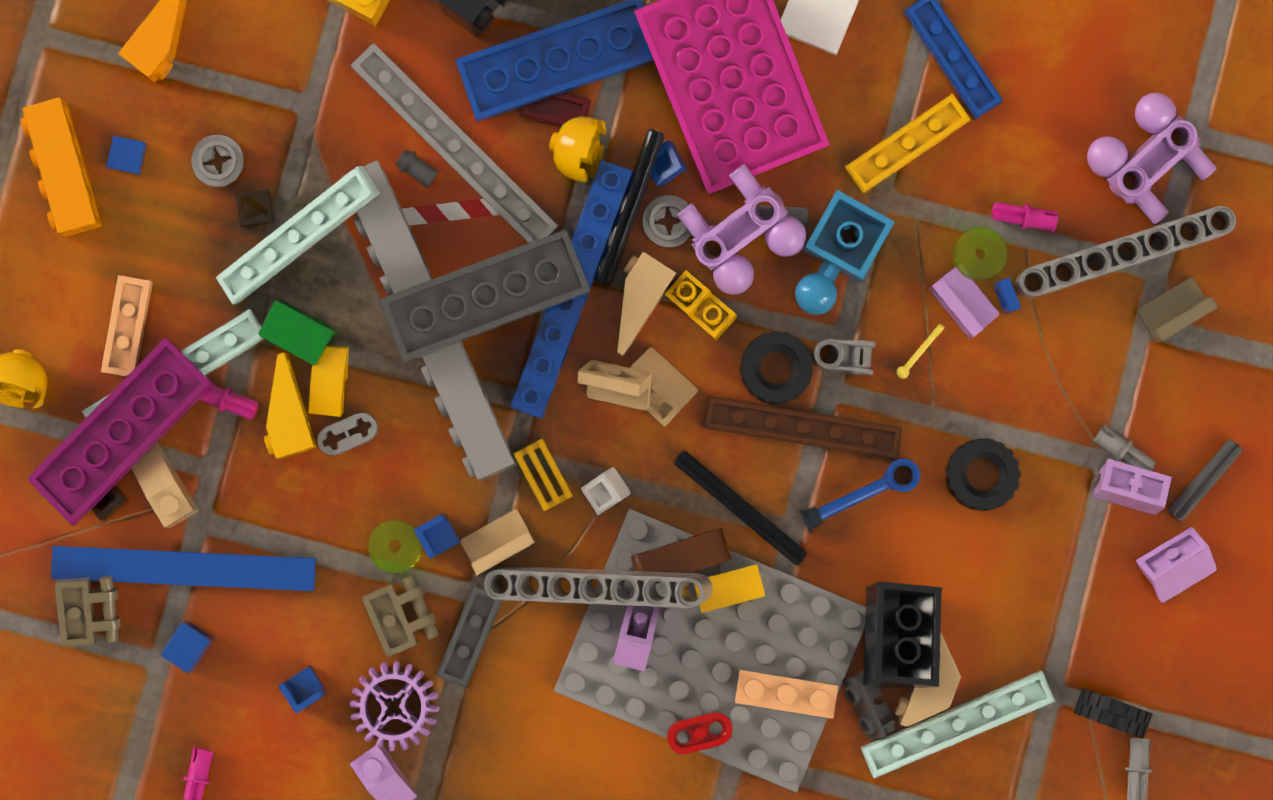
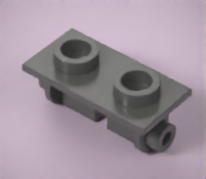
[843,670,896,740]

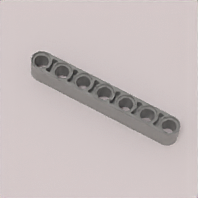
[1015,206,1236,299]
[484,566,713,608]

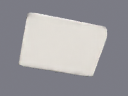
[580,467,631,515]

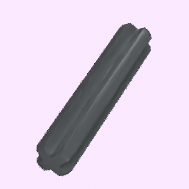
[1168,440,1243,521]

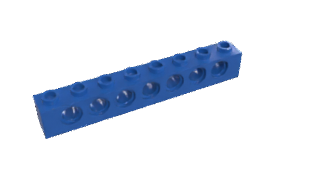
[510,160,632,420]

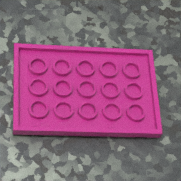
[634,0,830,194]

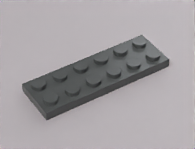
[379,229,591,364]

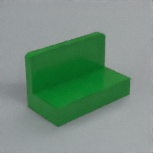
[258,299,339,365]

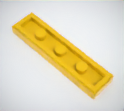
[845,93,971,194]

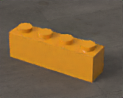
[20,97,102,237]

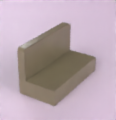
[1136,277,1218,344]

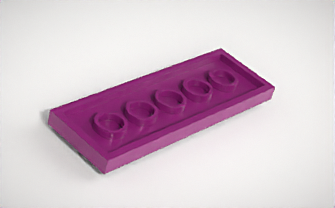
[27,337,214,526]

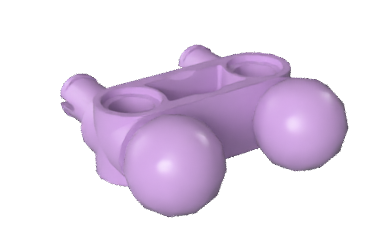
[1087,92,1217,224]
[677,164,806,295]

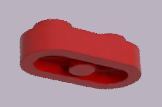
[667,712,733,754]

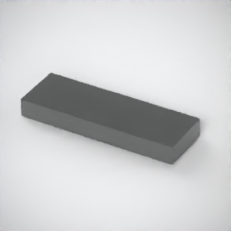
[436,584,503,688]

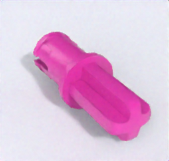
[991,202,1058,232]
[199,385,259,420]
[183,747,214,800]

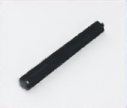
[595,129,664,285]
[674,451,807,565]

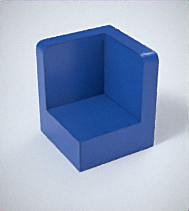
[414,514,460,559]
[161,621,215,674]
[278,665,328,714]

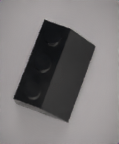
[863,582,942,688]

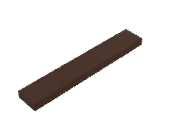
[703,396,903,460]

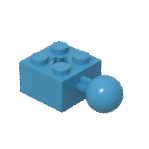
[795,190,895,315]

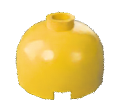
[549,116,606,184]
[0,349,48,409]

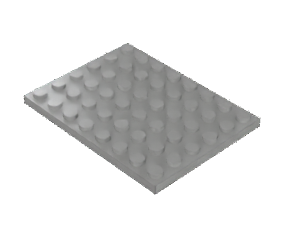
[554,509,866,793]

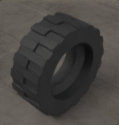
[740,331,813,404]
[945,438,1021,511]
[1074,688,1153,739]

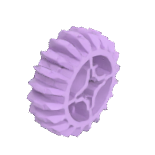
[350,661,440,751]

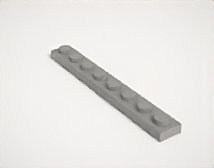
[350,43,559,243]

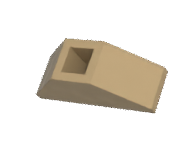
[895,633,961,727]

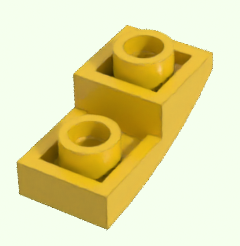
[664,270,738,341]
[309,345,349,417]

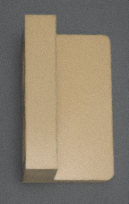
[630,347,698,427]
[578,360,652,411]
[460,510,536,575]

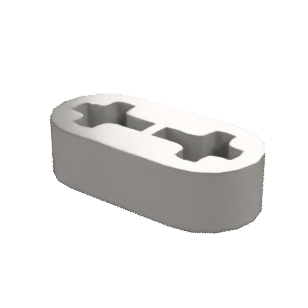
[317,413,378,456]

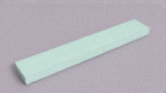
[216,166,380,305]
[82,309,265,418]
[860,670,1055,778]

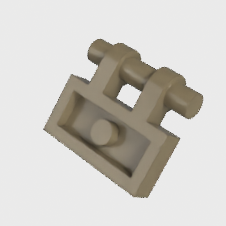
[54,575,121,647]
[361,575,439,658]

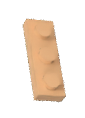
[101,275,153,377]
[734,669,838,719]

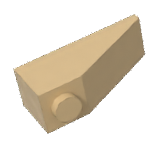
[617,252,676,357]
[132,442,199,528]

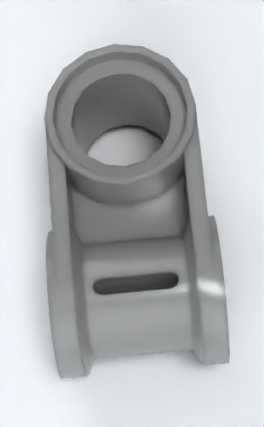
[811,339,876,375]

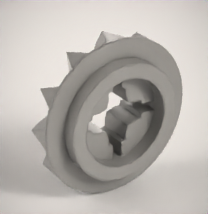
[191,135,244,187]
[643,195,691,248]

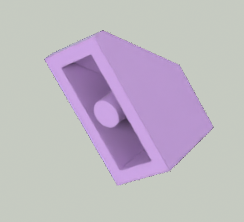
[612,590,660,672]
[350,744,418,800]

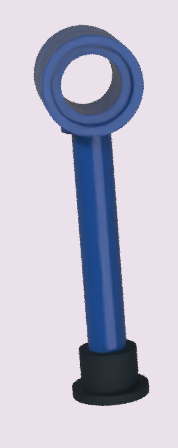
[799,459,920,533]

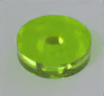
[953,227,1007,281]
[368,520,422,573]

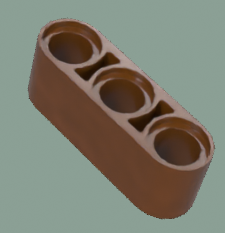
[631,528,732,584]

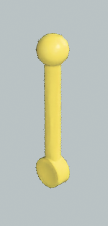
[896,323,945,379]

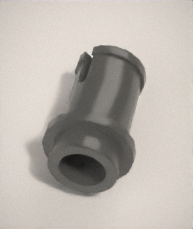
[395,149,439,188]

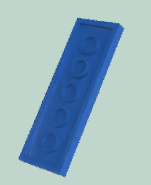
[455,0,654,123]

